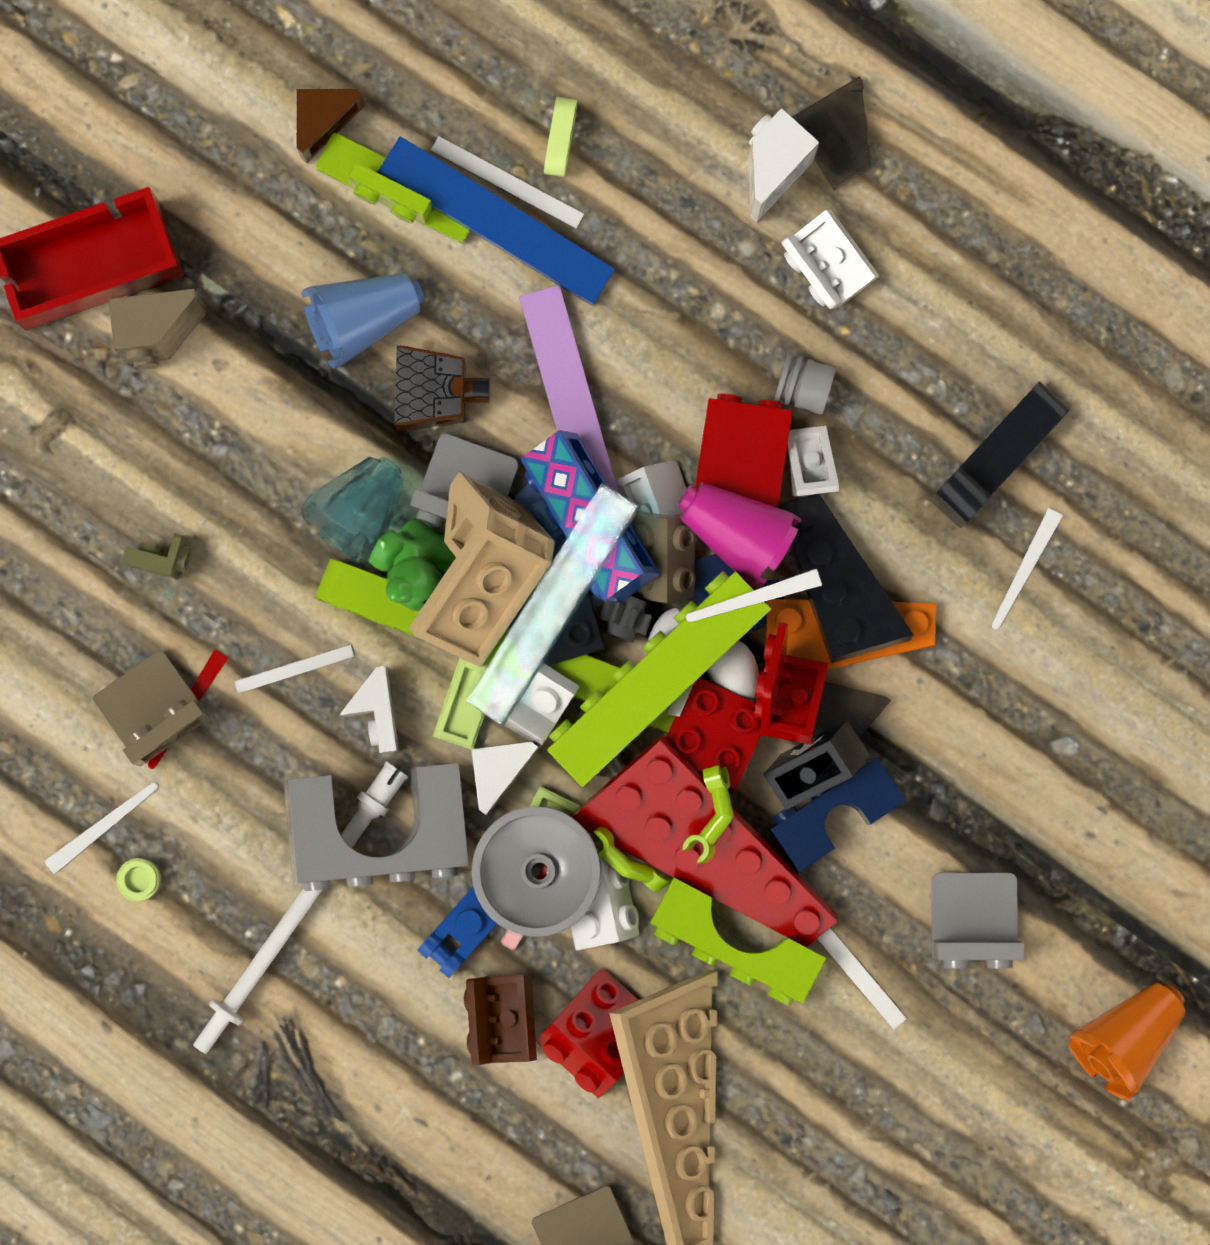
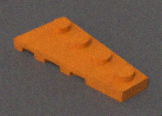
[764,599,936,669]

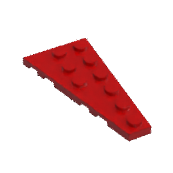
[570,735,838,947]

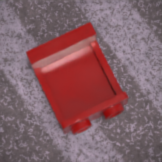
[695,393,792,508]

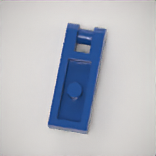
[417,887,497,979]

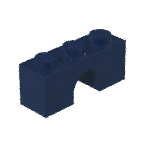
[769,758,906,872]

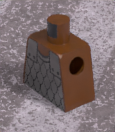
[394,345,490,432]

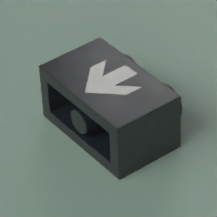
[763,720,870,810]

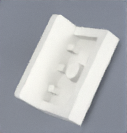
[781,209,879,309]
[571,857,639,951]

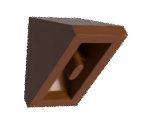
[296,89,365,163]

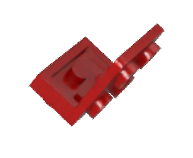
[754,622,828,745]
[666,678,761,793]
[536,970,638,1098]

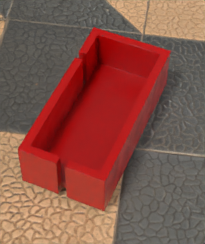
[0,187,184,331]

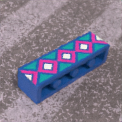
[521,430,660,602]

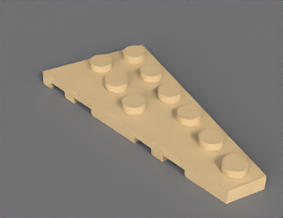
[609,970,718,1245]

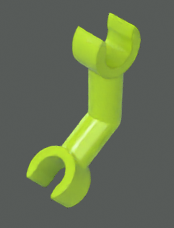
[683,765,733,864]
[594,827,672,893]

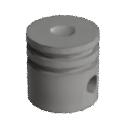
[773,353,836,415]

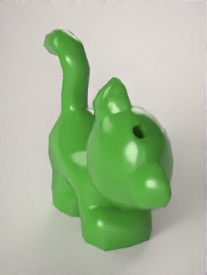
[368,517,456,611]

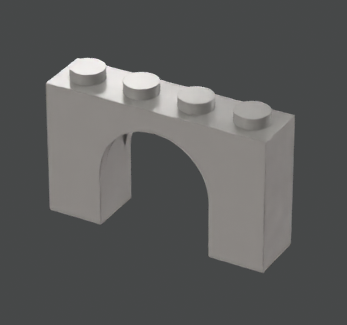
[283,763,469,891]

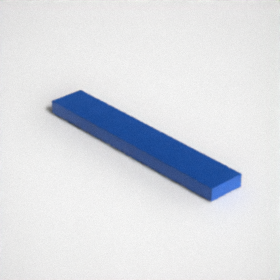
[378,136,615,306]

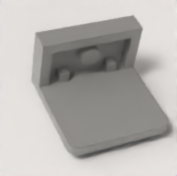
[410,434,518,527]
[931,873,1024,969]

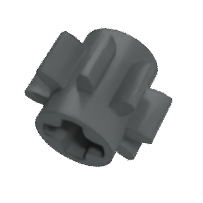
[598,596,652,643]

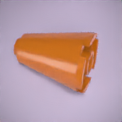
[1068,983,1186,1101]

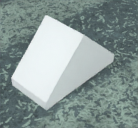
[471,742,539,815]

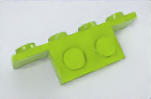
[316,133,470,244]

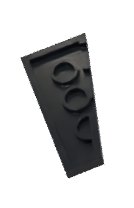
[778,494,914,663]

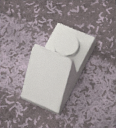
[787,426,839,496]
[505,663,580,748]
[340,666,399,754]

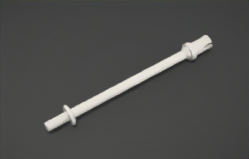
[193,761,408,1054]

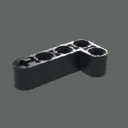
[929,381,1070,528]

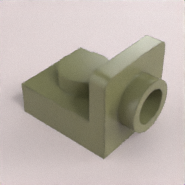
[121,533,192,580]

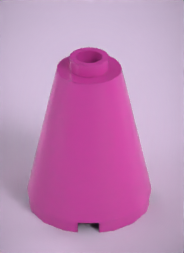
[677,482,801,590]

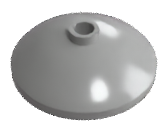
[472,807,601,937]

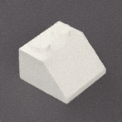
[748,108,819,223]

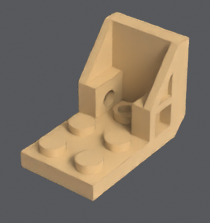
[409,471,555,667]

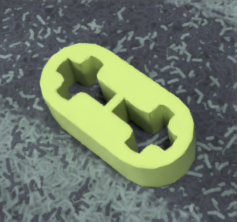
[544,96,578,177]

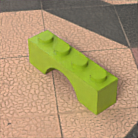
[649,877,826,1007]

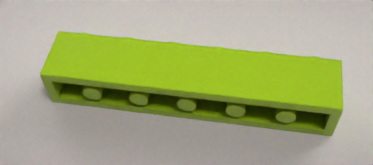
[547,571,771,788]

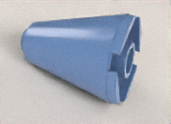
[302,274,424,368]

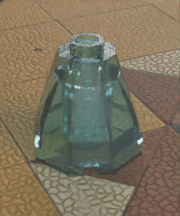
[301,457,404,565]

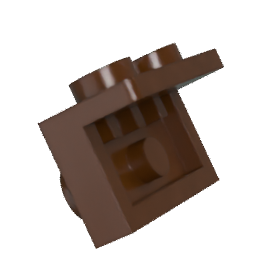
[464,974,537,1065]

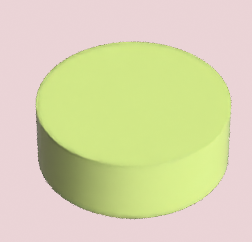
[116,858,161,901]

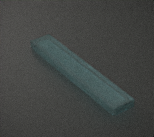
[466,483,640,725]

